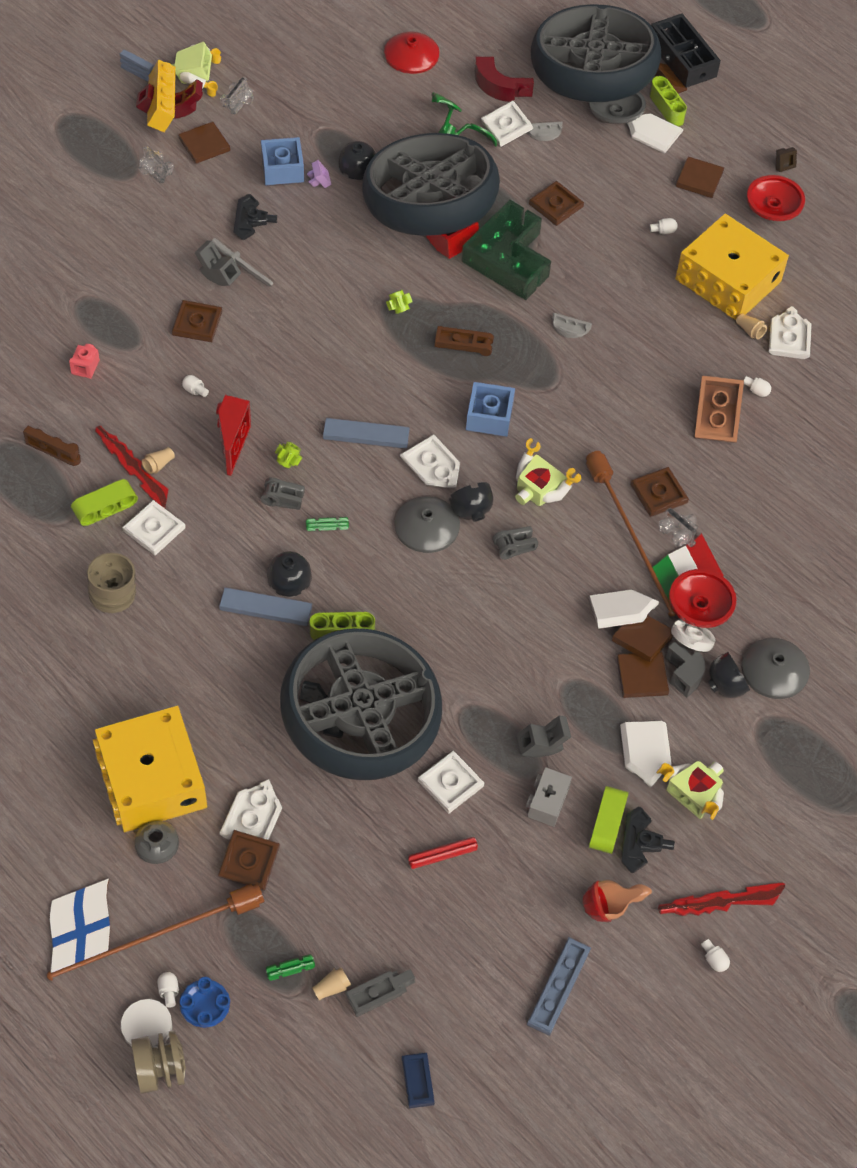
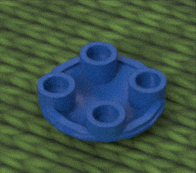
[179,977,230,1028]

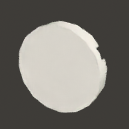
[671,619,715,652]
[121,999,172,1047]

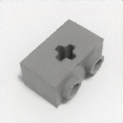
[526,767,572,827]

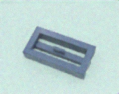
[120,50,154,82]

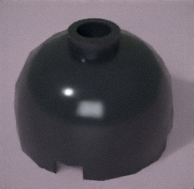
[339,141,376,180]
[449,482,493,522]
[267,551,312,597]
[708,652,750,698]

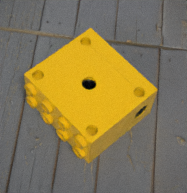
[675,213,789,320]
[92,706,207,833]

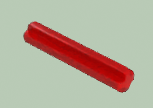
[408,837,478,869]

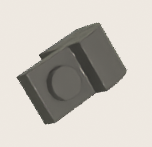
[195,241,241,286]
[665,642,705,698]
[516,715,571,757]

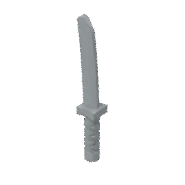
[212,238,273,286]

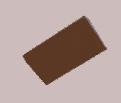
[655,63,687,94]

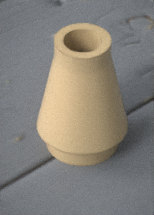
[736,313,767,339]
[142,447,175,474]
[312,968,351,1001]

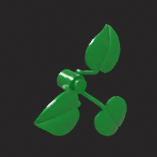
[431,92,497,147]

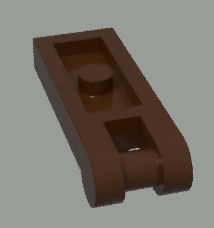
[435,326,494,356]
[23,426,81,466]

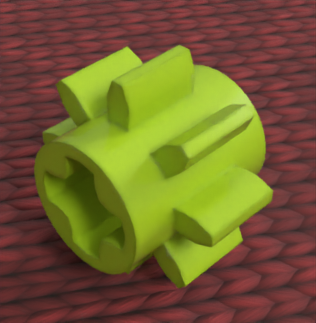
[386,289,413,314]
[274,442,303,468]

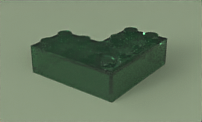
[462,200,551,300]

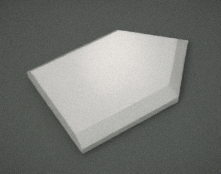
[627,113,683,154]
[769,306,811,359]
[400,435,460,489]
[589,590,659,629]
[620,721,672,787]
[220,779,282,840]

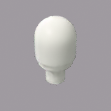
[650,218,677,235]
[182,375,209,397]
[744,376,771,397]
[701,939,730,972]
[157,972,179,1007]

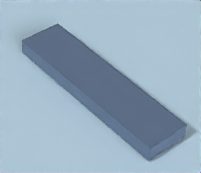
[323,418,410,449]
[219,588,312,626]
[527,937,591,1036]

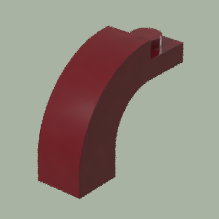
[474,57,534,102]
[136,79,203,119]

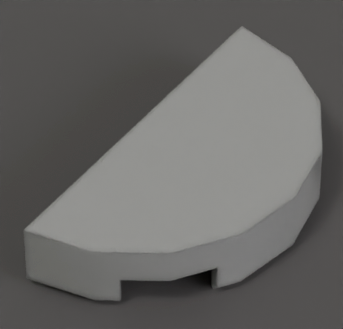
[527,122,563,141]
[552,313,592,338]

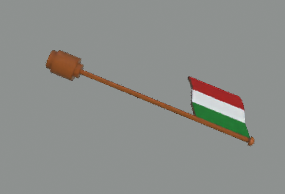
[586,451,724,617]

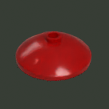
[384,31,440,74]
[746,175,805,221]
[669,569,737,628]

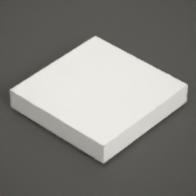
[481,101,533,147]
[123,500,185,555]
[418,751,484,814]

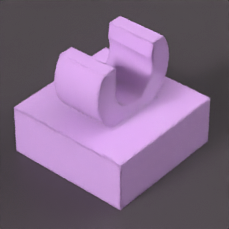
[307,160,331,188]

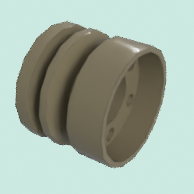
[87,553,136,613]
[131,1030,186,1094]

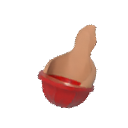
[582,880,652,922]

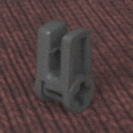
[260,477,305,510]
[492,526,539,559]

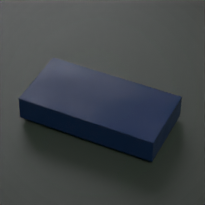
[402,1052,435,1109]

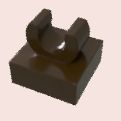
[776,147,797,172]

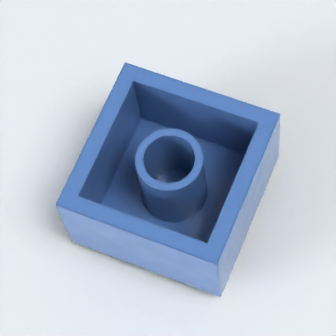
[261,137,304,185]
[466,382,515,437]

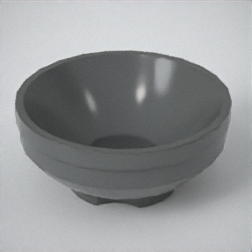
[135,821,179,864]

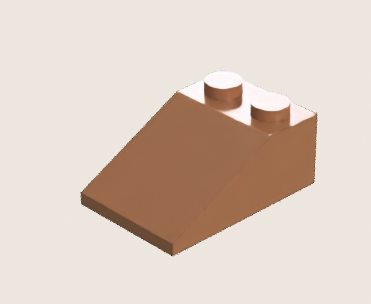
[694,376,744,443]

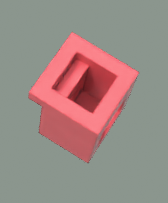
[69,344,100,379]

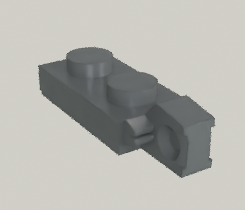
[345,969,415,1017]

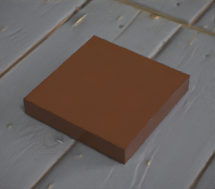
[179,122,230,164]
[676,156,725,198]
[529,181,584,226]
[172,300,223,343]
[630,467,689,517]
[612,615,674,662]
[617,652,669,698]
[218,830,280,891]

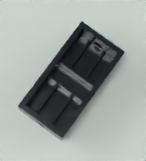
[651,13,721,88]

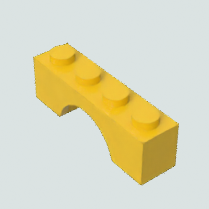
[147,60,176,133]

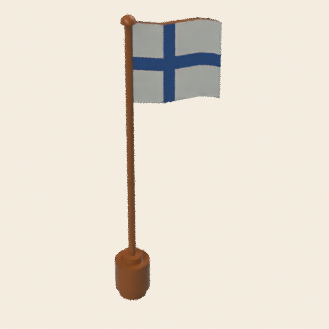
[47,879,265,981]

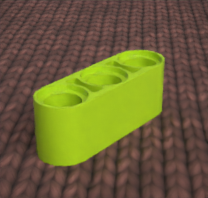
[650,76,687,127]
[71,479,138,526]
[309,612,375,640]
[589,786,629,854]

